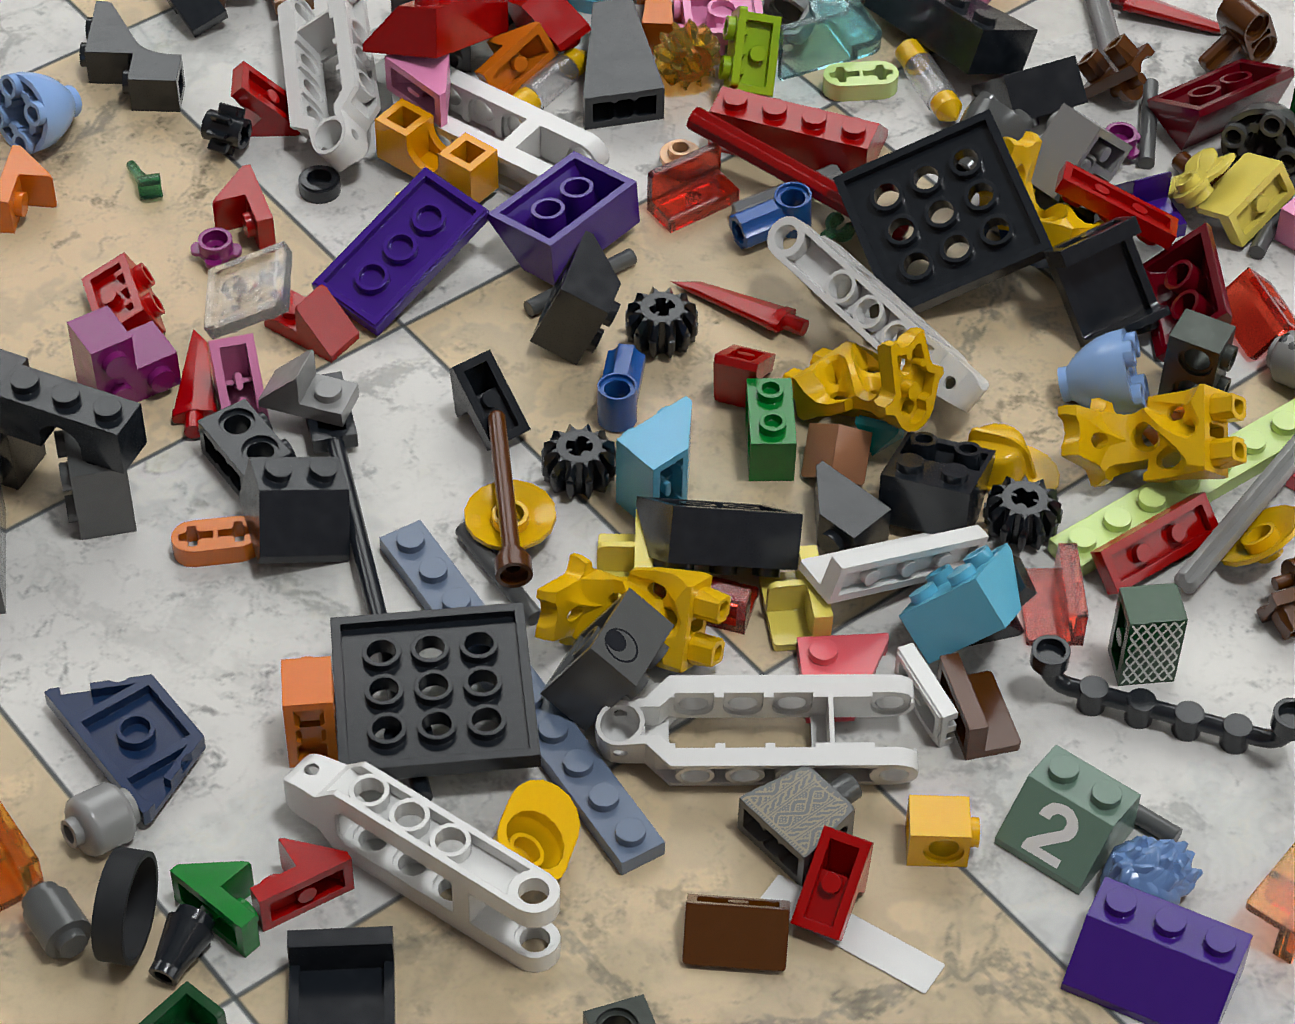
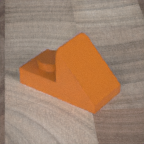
[475,21,559,95]
[0,145,57,234]

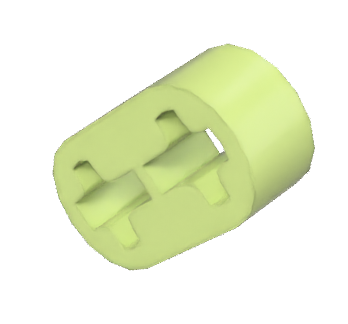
[822,61,899,102]

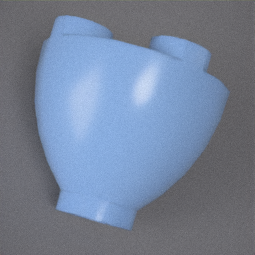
[0,72,82,154]
[1057,328,1149,415]

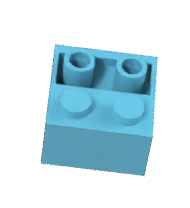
[616,396,692,518]
[899,543,1021,664]

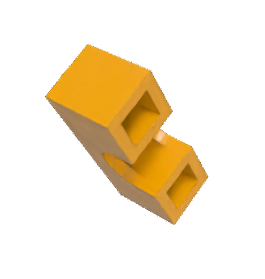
[374,98,499,203]

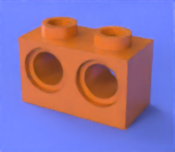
[281,656,338,768]

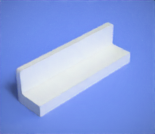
[799,525,989,604]

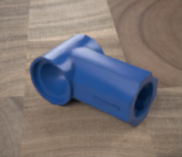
[729,182,812,250]
[597,343,646,432]

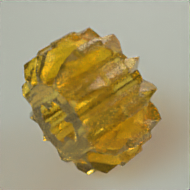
[653,19,722,91]

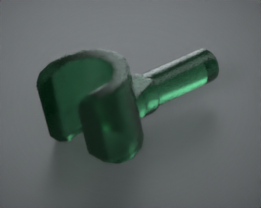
[126,160,163,200]
[820,212,855,242]

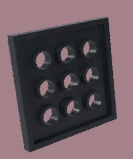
[833,109,1052,314]
[330,602,541,779]

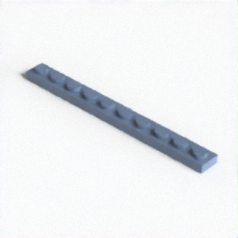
[379,520,665,875]

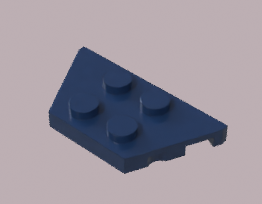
[44,674,206,825]

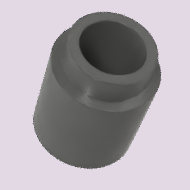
[21,881,91,959]

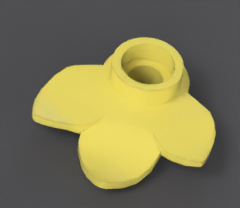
[1168,147,1236,209]

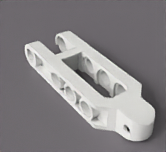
[277,0,381,172]
[375,58,610,195]
[767,216,989,413]
[595,674,919,786]
[283,754,561,973]

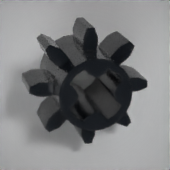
[201,102,252,156]

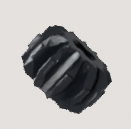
[625,287,698,359]
[541,424,616,500]
[983,474,1063,552]

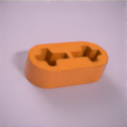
[171,516,256,567]

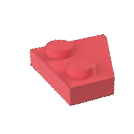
[796,633,889,723]

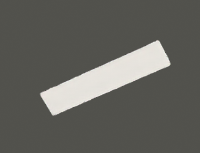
[760,875,945,994]

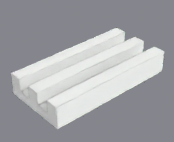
[894,643,958,748]

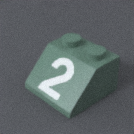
[994,745,1141,895]

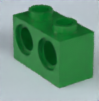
[745,378,797,481]

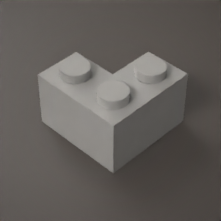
[1031,103,1133,201]

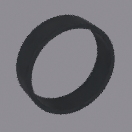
[91,847,158,966]

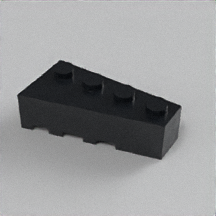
[864,0,1038,74]

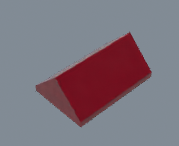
[1147,59,1295,150]
[1143,222,1233,362]

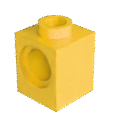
[905,795,980,867]

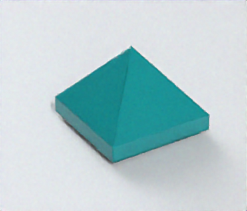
[855,415,904,456]

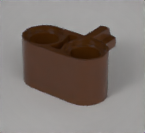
[1198,0,1277,73]

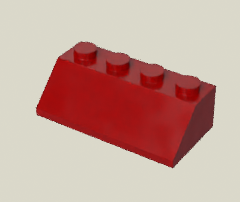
[363,0,508,59]
[708,86,888,173]

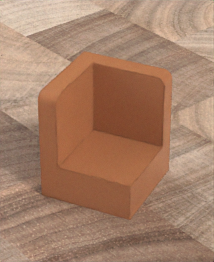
[801,423,873,486]

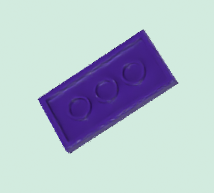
[312,167,490,337]

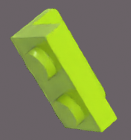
[718,6,782,97]

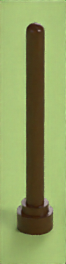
[488,410,533,588]

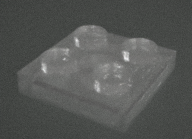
[204,241,292,340]

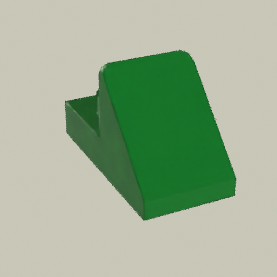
[170,861,260,958]

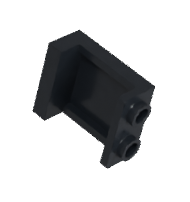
[1043,216,1171,347]
[287,926,396,1024]

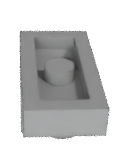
[258,350,359,427]

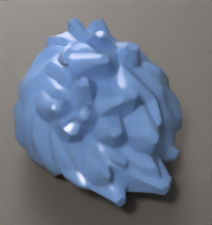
[1099,835,1203,905]

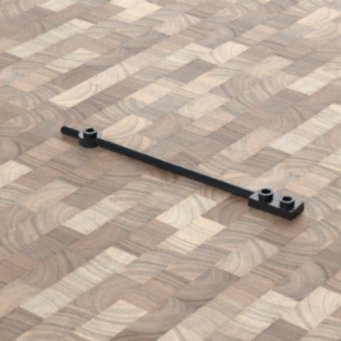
[305,371,433,801]

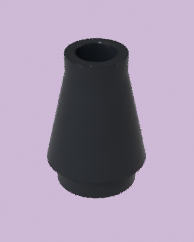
[148,904,215,986]

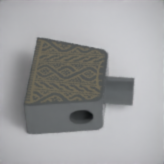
[737,766,862,887]

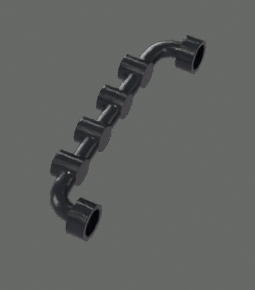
[1030,635,1295,755]

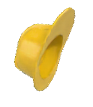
[967,423,1060,491]
[493,780,580,880]

